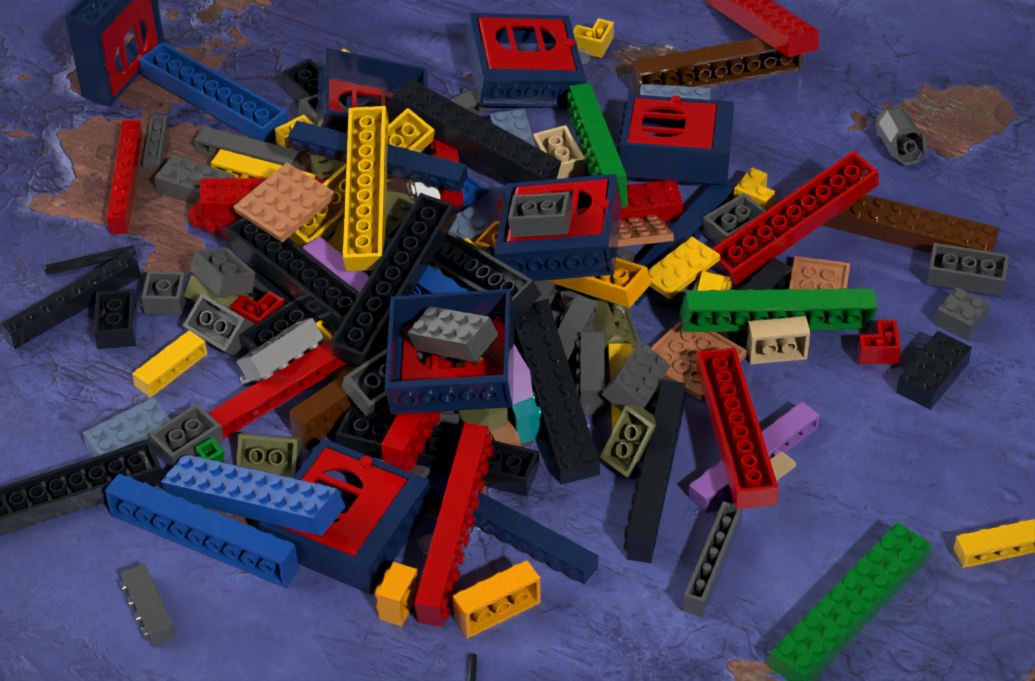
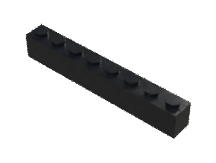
[0,252,141,349]

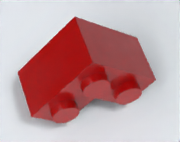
[230,291,285,324]
[858,320,901,365]

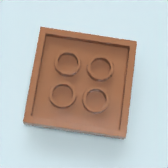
[789,256,850,290]

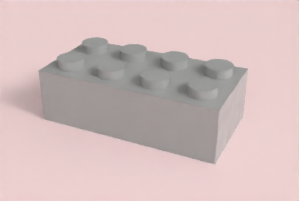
[236,318,324,382]

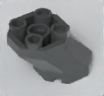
[876,107,927,166]

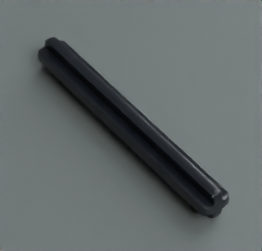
[44,245,136,275]

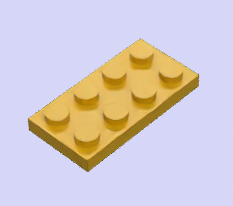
[648,237,720,299]

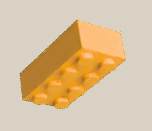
[453,560,541,639]

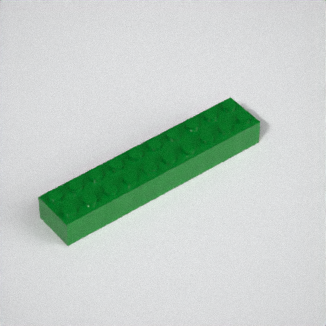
[567,83,627,207]
[679,288,878,332]
[768,522,932,681]

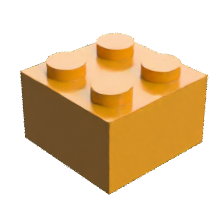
[375,562,419,627]

